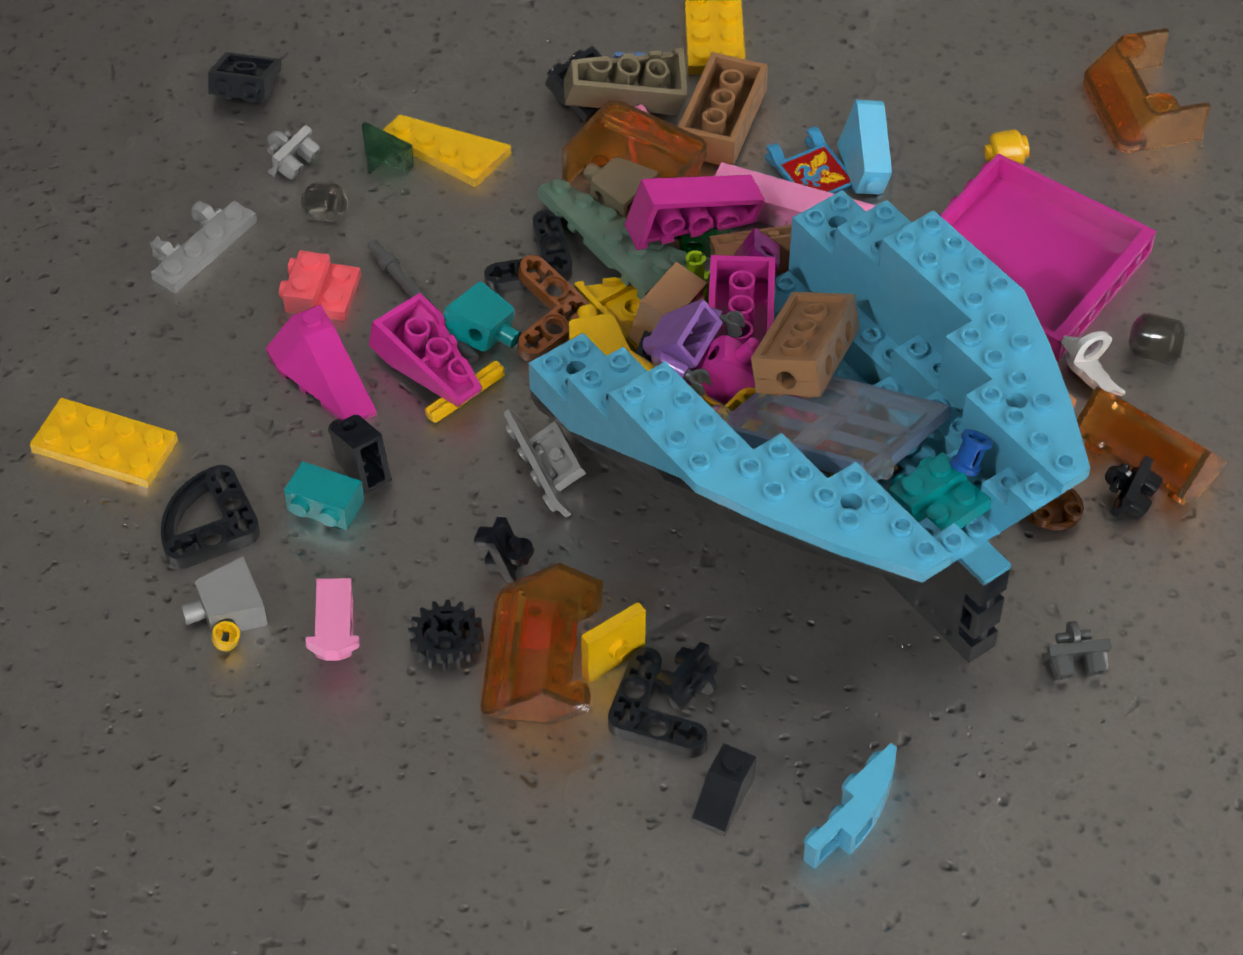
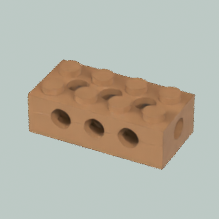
[751,292,860,398]

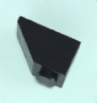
[692,743,756,836]

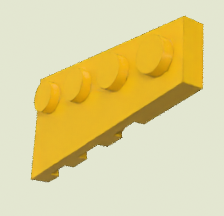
[381,114,511,188]

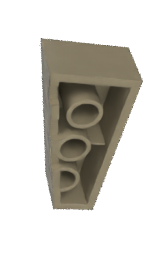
[563,47,688,116]

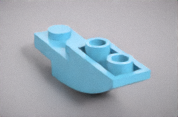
[803,743,897,869]

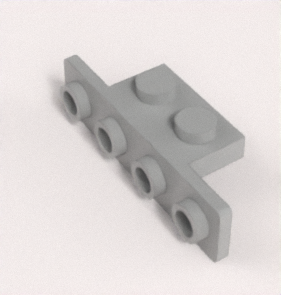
[503,409,586,518]

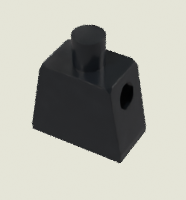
[328,415,392,495]

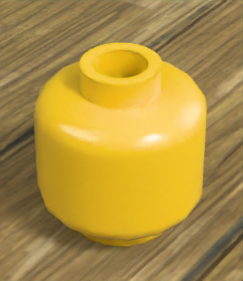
[984,129,1030,165]

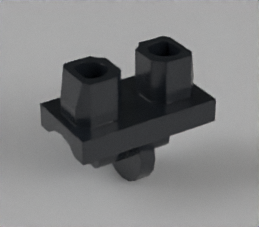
[1105,455,1164,519]
[474,517,534,583]
[655,642,717,711]

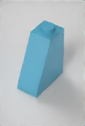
[837,100,892,195]

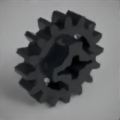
[408,599,484,671]

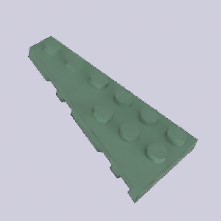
[537,178,687,300]

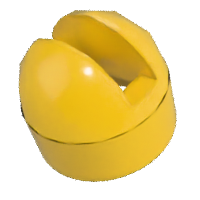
[211,621,240,652]

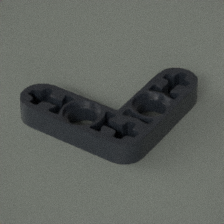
[484,210,573,293]
[608,647,708,758]

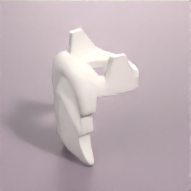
[1061,331,1126,398]

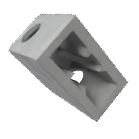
[180,557,268,635]

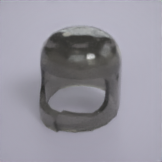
[1128,313,1185,366]

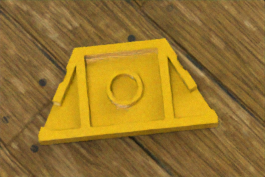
[574,277,641,352]

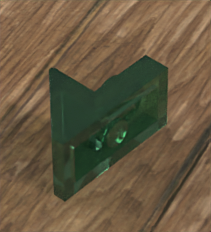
[361,122,414,174]

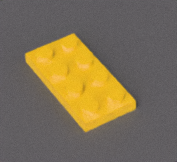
[685,0,745,75]
[30,397,178,488]

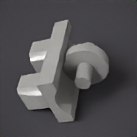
[267,125,321,180]

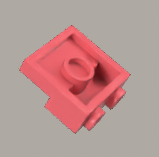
[279,250,361,321]

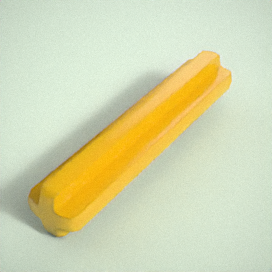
[425,361,505,423]

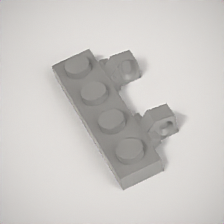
[150,201,257,294]

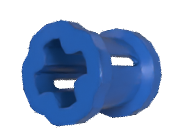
[950,429,993,476]

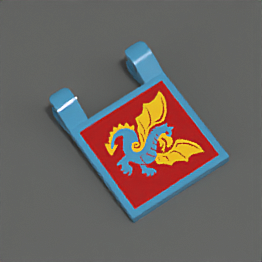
[765,126,853,194]

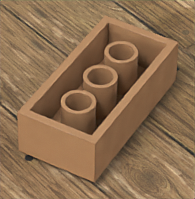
[676,52,768,165]

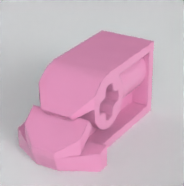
[306,578,359,661]

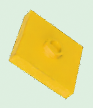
[581,602,646,684]

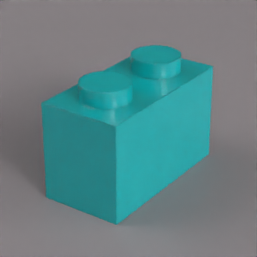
[284,461,364,530]

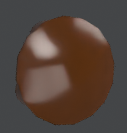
[1025,488,1084,530]

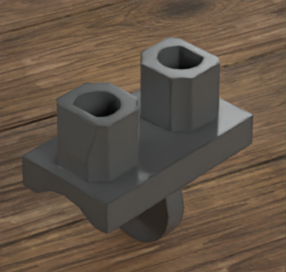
[1042,621,1112,681]

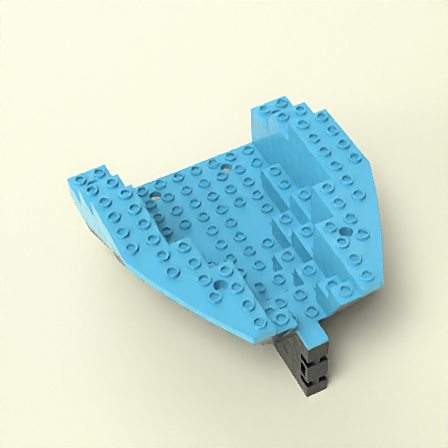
[529,190,1090,663]

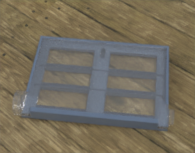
[711,375,952,482]

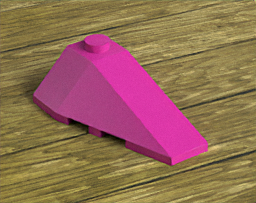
[369,293,482,407]
[266,305,377,420]

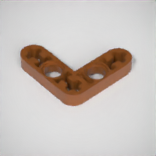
[516,255,589,362]

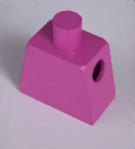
[685,335,760,405]

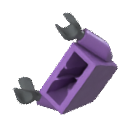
[643,299,745,396]

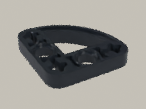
[161,465,260,569]

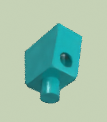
[443,281,521,351]

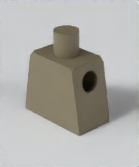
[583,157,659,219]

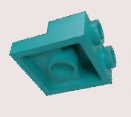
[888,452,991,531]

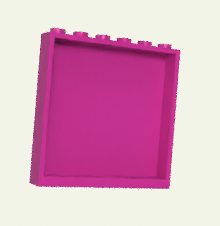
[939,153,1156,363]

